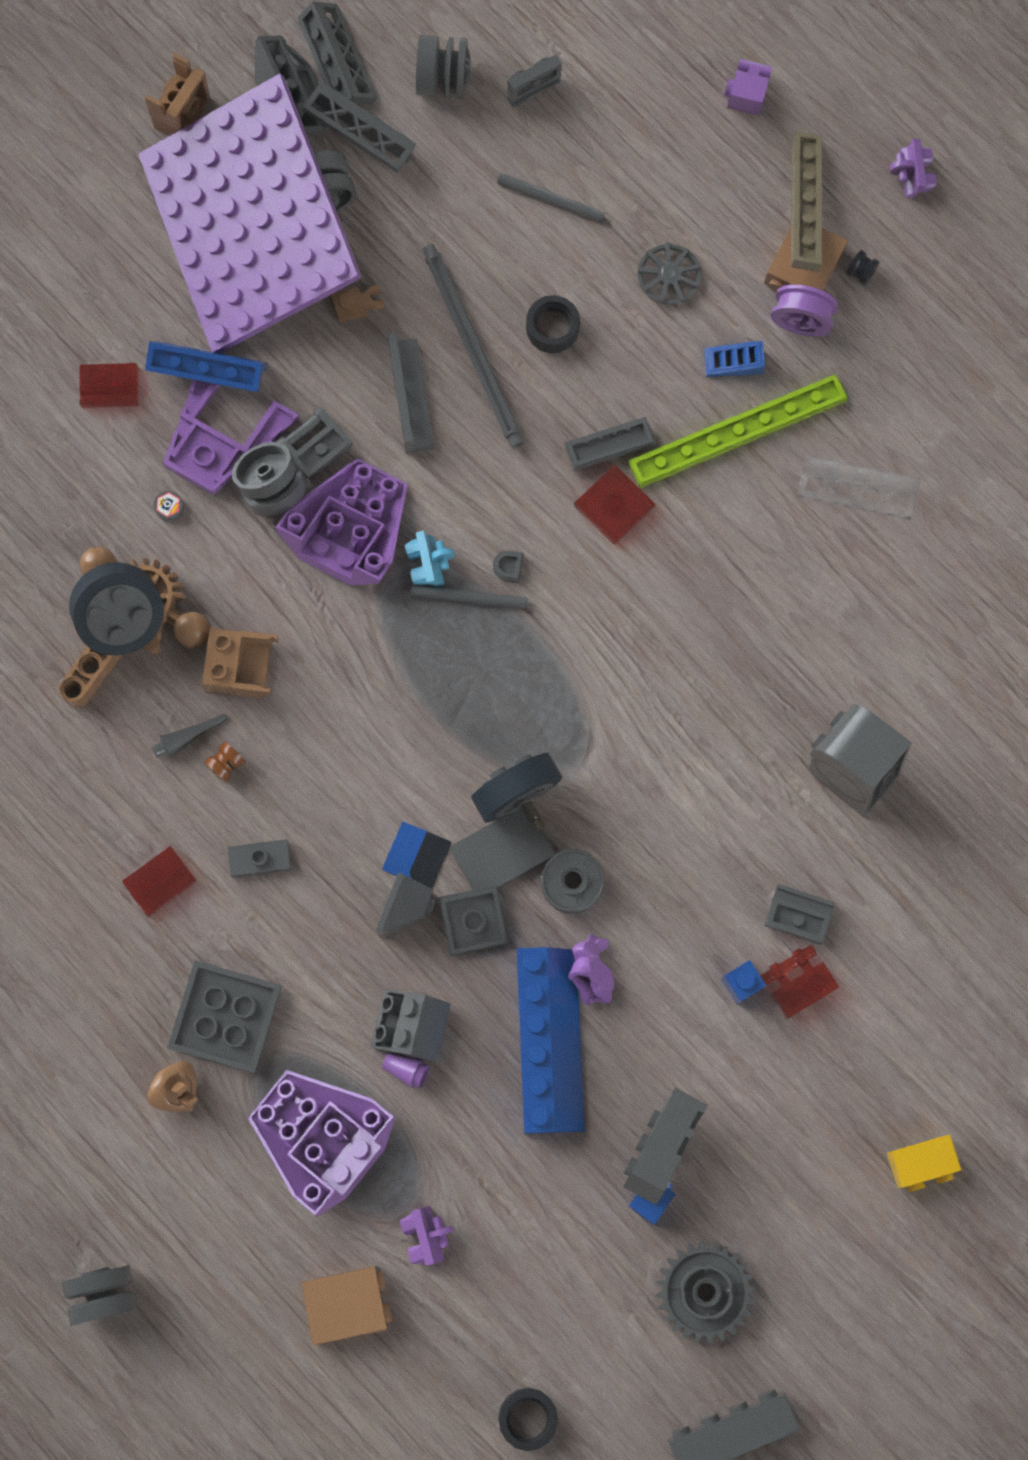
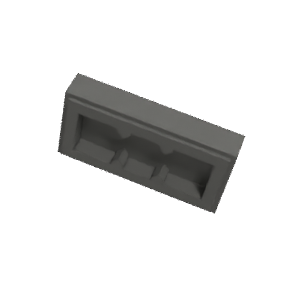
[228,839,291,878]

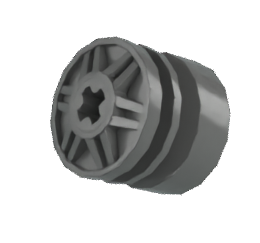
[416,35,471,99]

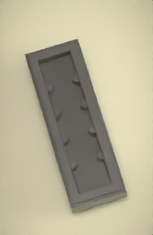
[564,417,655,472]

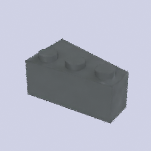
[623,1088,708,1205]

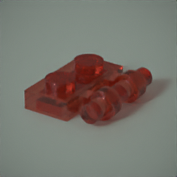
[760,945,839,1019]

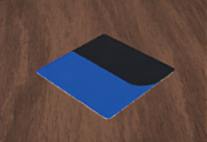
[382,822,451,888]

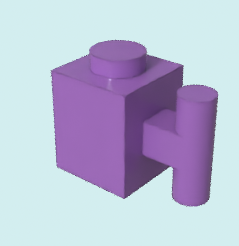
[724,59,772,116]

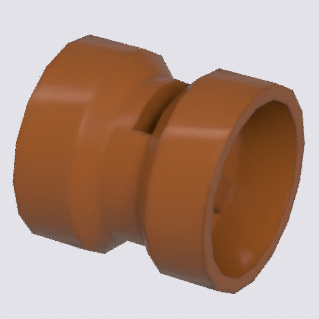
[204,741,246,783]

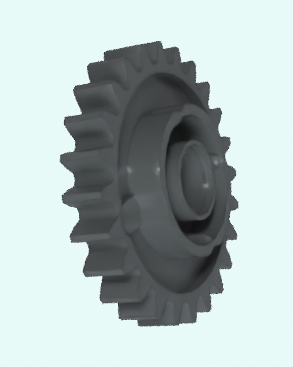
[656,1241,756,1344]

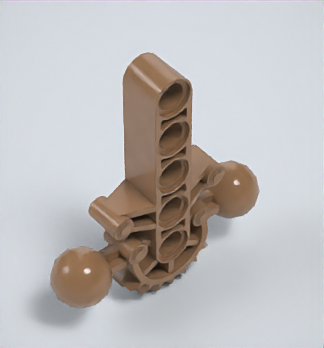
[59,546,211,707]

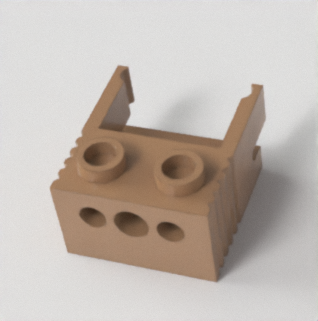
[145,52,211,136]
[202,627,279,699]

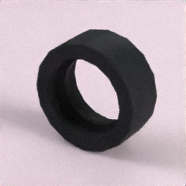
[526,295,580,353]
[498,1388,558,1451]

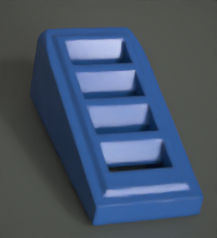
[704,341,765,377]

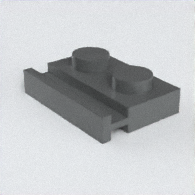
[507,55,562,108]
[764,884,835,945]

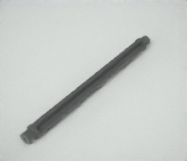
[423,244,523,448]

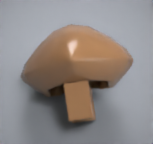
[147,1061,198,1112]

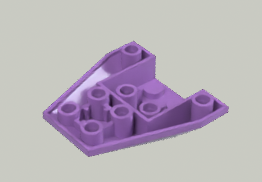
[276,458,408,585]
[248,1070,395,1217]

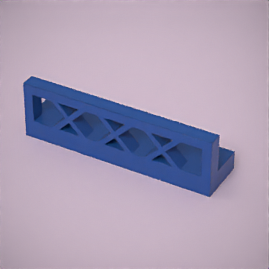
[145,341,268,392]

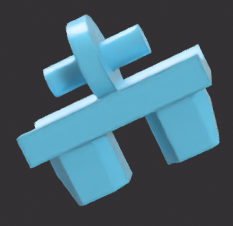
[405,530,455,587]

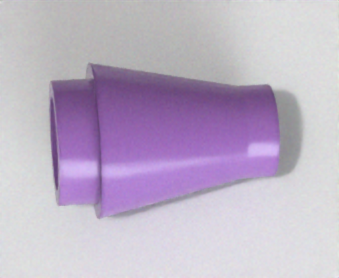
[382,1053,430,1088]

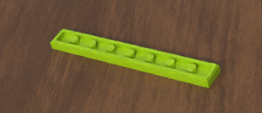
[628,374,848,488]

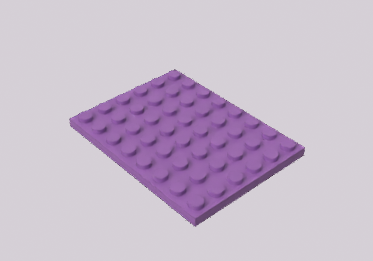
[138,73,362,353]

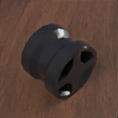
[846,249,880,286]

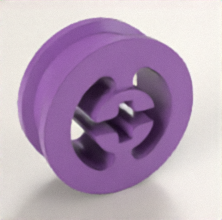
[771,285,838,337]

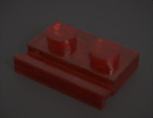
[79,363,139,408]
[122,846,197,917]

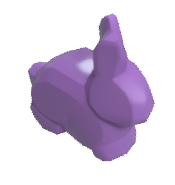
[568,933,614,1005]

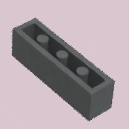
[667,1389,800,1460]

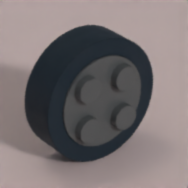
[69,562,164,656]
[471,753,563,832]

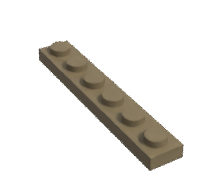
[791,131,822,272]

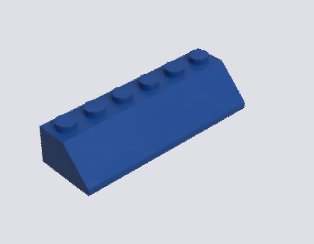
[516,947,585,1134]

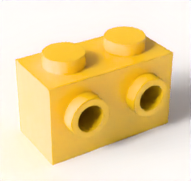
[886,1134,961,1192]

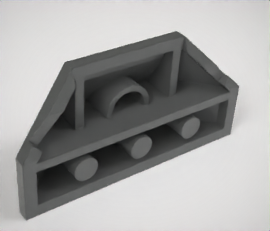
[255,35,327,135]

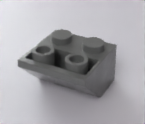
[370,989,451,1063]

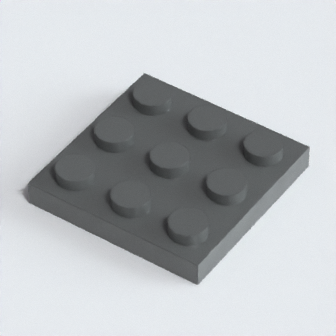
[167,960,282,1074]

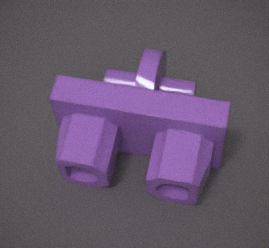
[889,139,937,198]
[400,1206,454,1266]

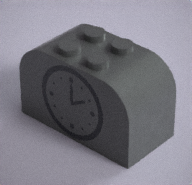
[810,704,912,818]

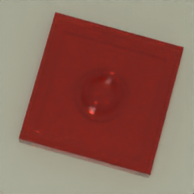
[574,465,655,545]

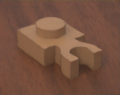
[331,284,385,324]

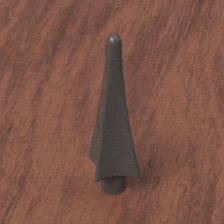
[151,714,227,758]

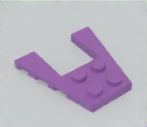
[163,380,299,496]

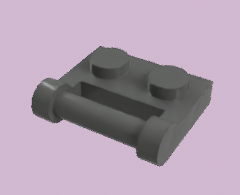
[276,406,353,481]

